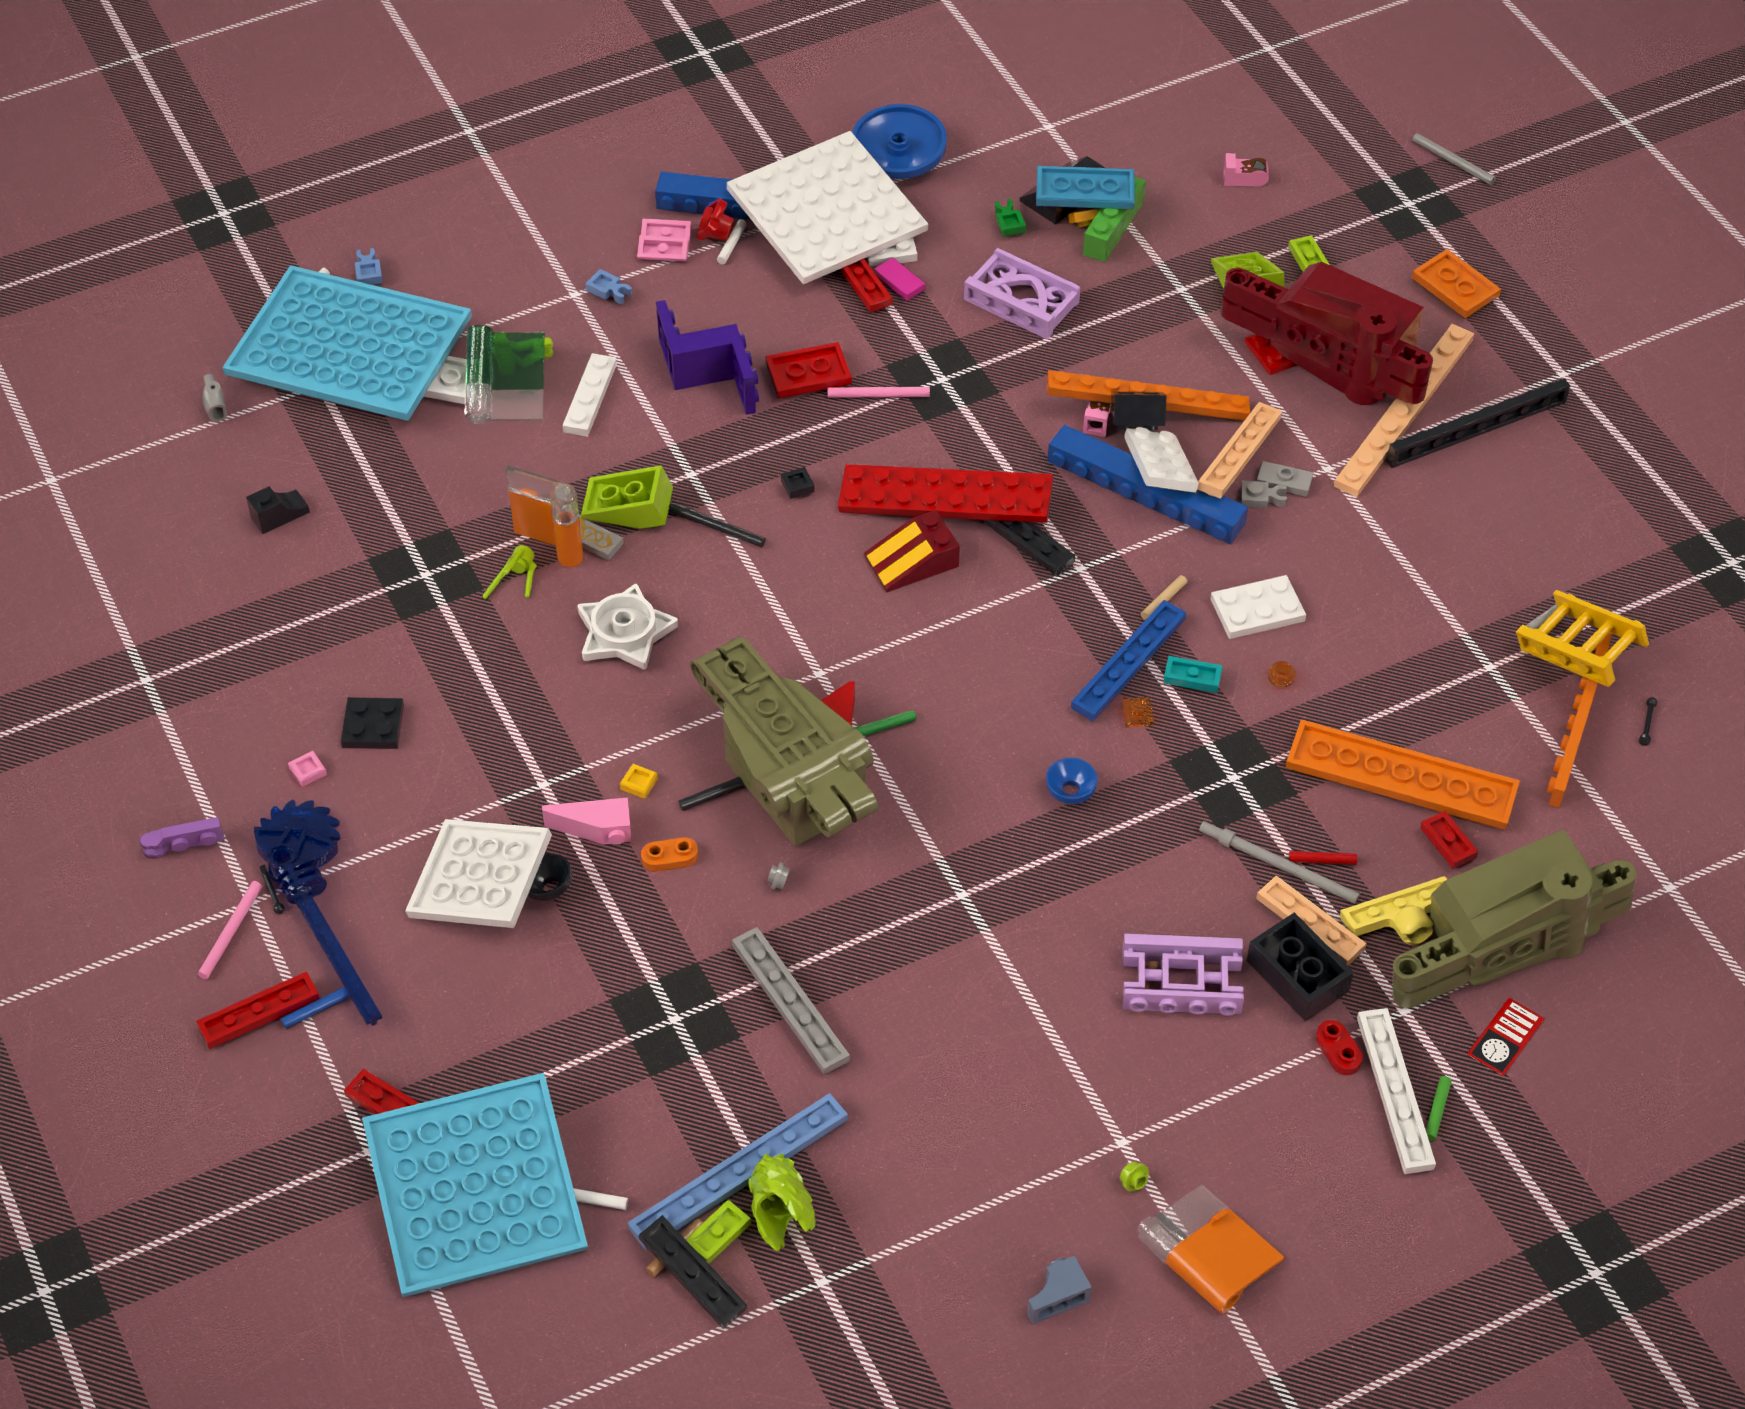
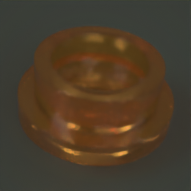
[1268,661,1296,687]

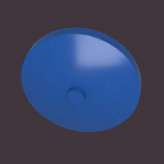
[852,104,947,179]

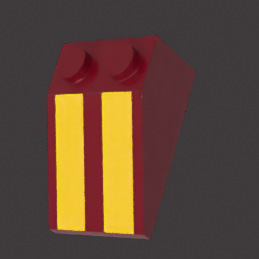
[864,509,960,592]

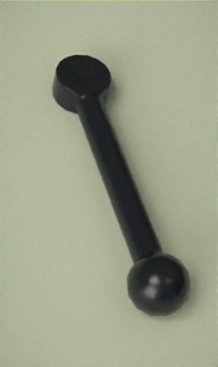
[1639,697,1657,746]
[259,864,285,914]

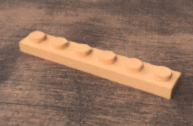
[1197,402,1282,499]

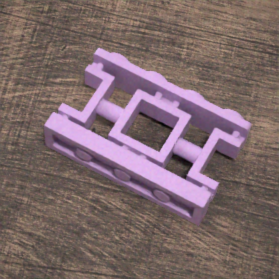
[1122,934,1244,1016]

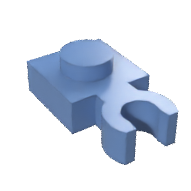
[355,248,383,285]
[585,269,632,304]

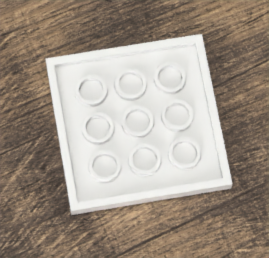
[406,819,552,928]

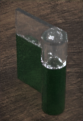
[465,325,545,424]

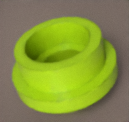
[1120,1161,1149,1192]

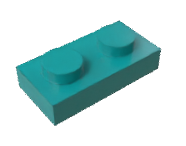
[1163,656,1223,693]

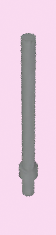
[1199,821,1360,904]

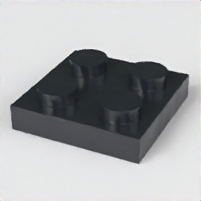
[341,697,404,749]

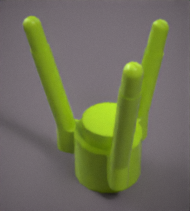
[482,545,537,599]

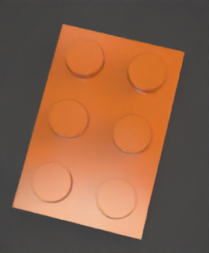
[1411,249,1501,318]

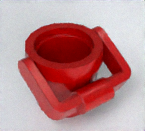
[696,198,735,241]

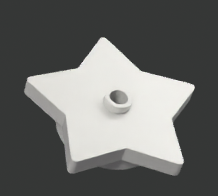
[577,584,678,670]

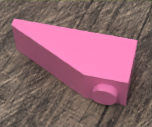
[542,797,632,845]

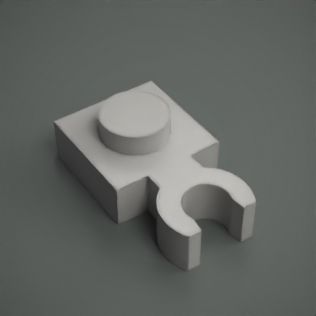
[1241,480,1287,508]

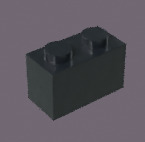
[1110,391,1167,430]

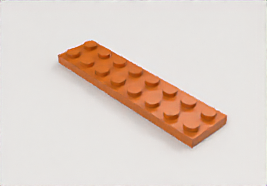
[1285,719,1520,830]

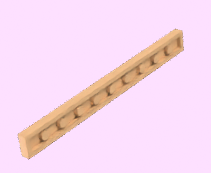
[1334,324,1474,497]

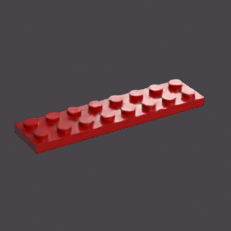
[838,464,1053,523]

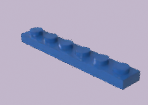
[1071,600,1187,722]

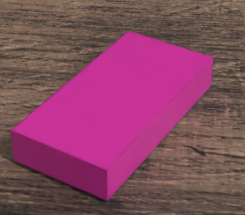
[874,257,925,301]

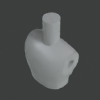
[202,374,227,422]

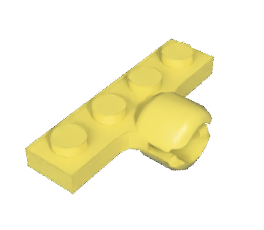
[1340,876,1447,946]

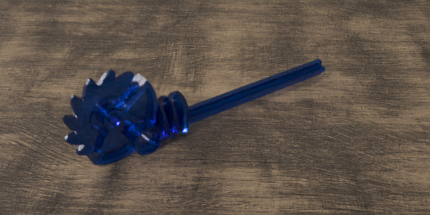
[254,800,382,1026]

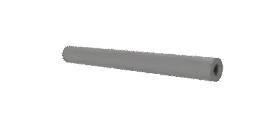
[1412,133,1496,185]

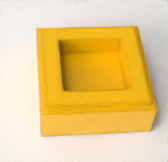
[620,764,658,799]

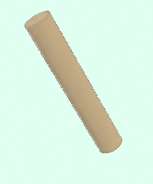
[1141,575,1187,620]

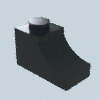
[246,486,310,534]

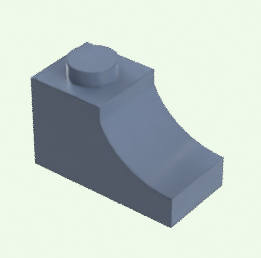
[1027,1256,1092,1325]

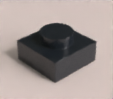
[781,467,815,499]

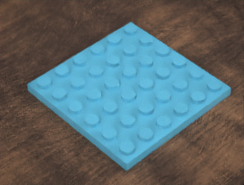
[362,1073,588,1298]

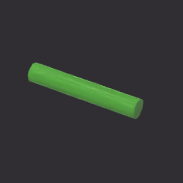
[1426,1076,1452,1142]

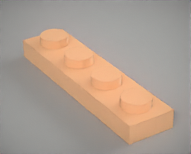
[1256,876,1366,966]

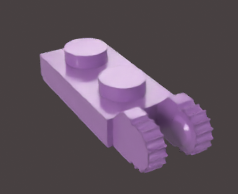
[139,817,225,859]

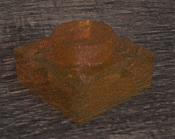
[1121,697,1154,728]

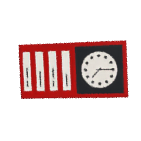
[1467,998,1545,1076]

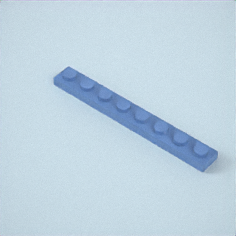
[628,1093,848,1251]

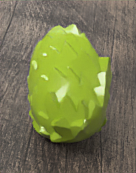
[748,1153,816,1251]

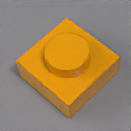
[1068,209,1098,227]

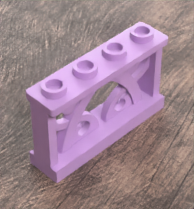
[964,248,1080,340]

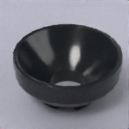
[528,853,573,901]

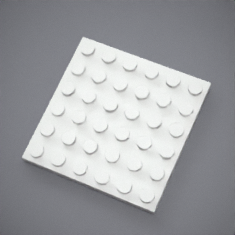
[727,131,928,285]

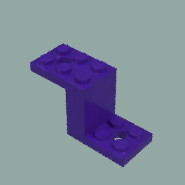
[656,300,759,415]

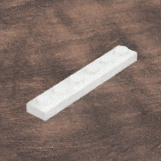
[1357,1008,1436,1174]

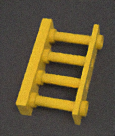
[1516,590,1649,687]

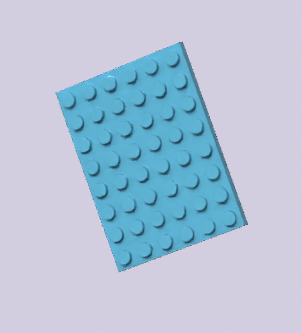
[222,265,472,421]

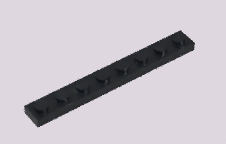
[1387,379,1570,468]

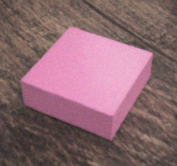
[288,751,327,787]

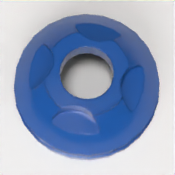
[1046,757,1098,804]

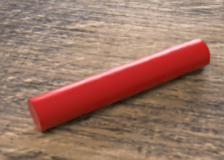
[1288,851,1357,865]

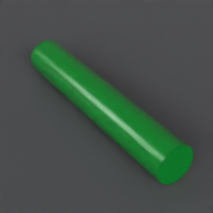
[854,710,916,736]

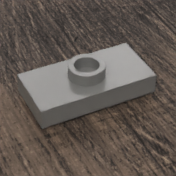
[1257,461,1314,497]

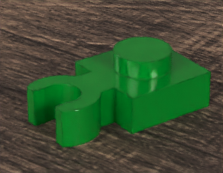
[995,199,1026,237]

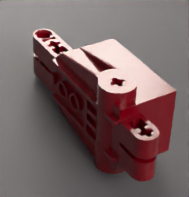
[1221,261,1433,405]

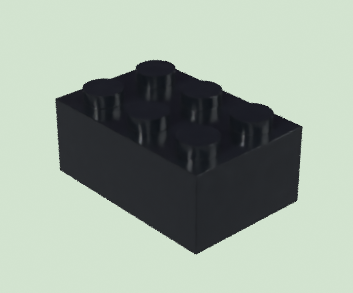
[1246,912,1354,1021]

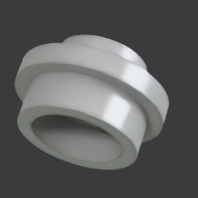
[767,862,790,890]

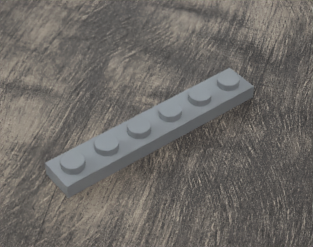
[732,927,850,1075]

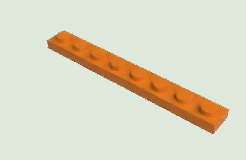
[1046,370,1250,421]
[1546,633,1613,808]

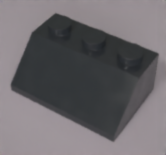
[1020,156,1105,224]

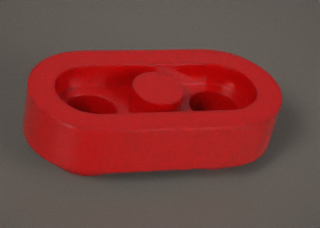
[1316,1020,1363,1075]

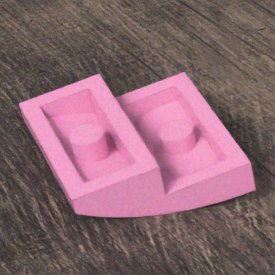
[637,219,692,262]

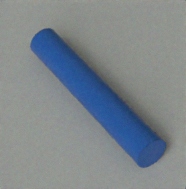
[280,987,349,1029]

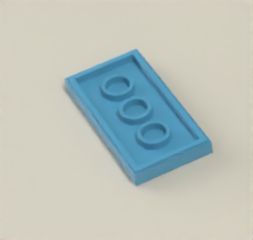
[1036,166,1135,209]

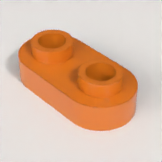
[641,837,699,872]

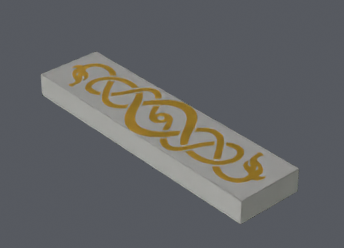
[579,517,624,561]

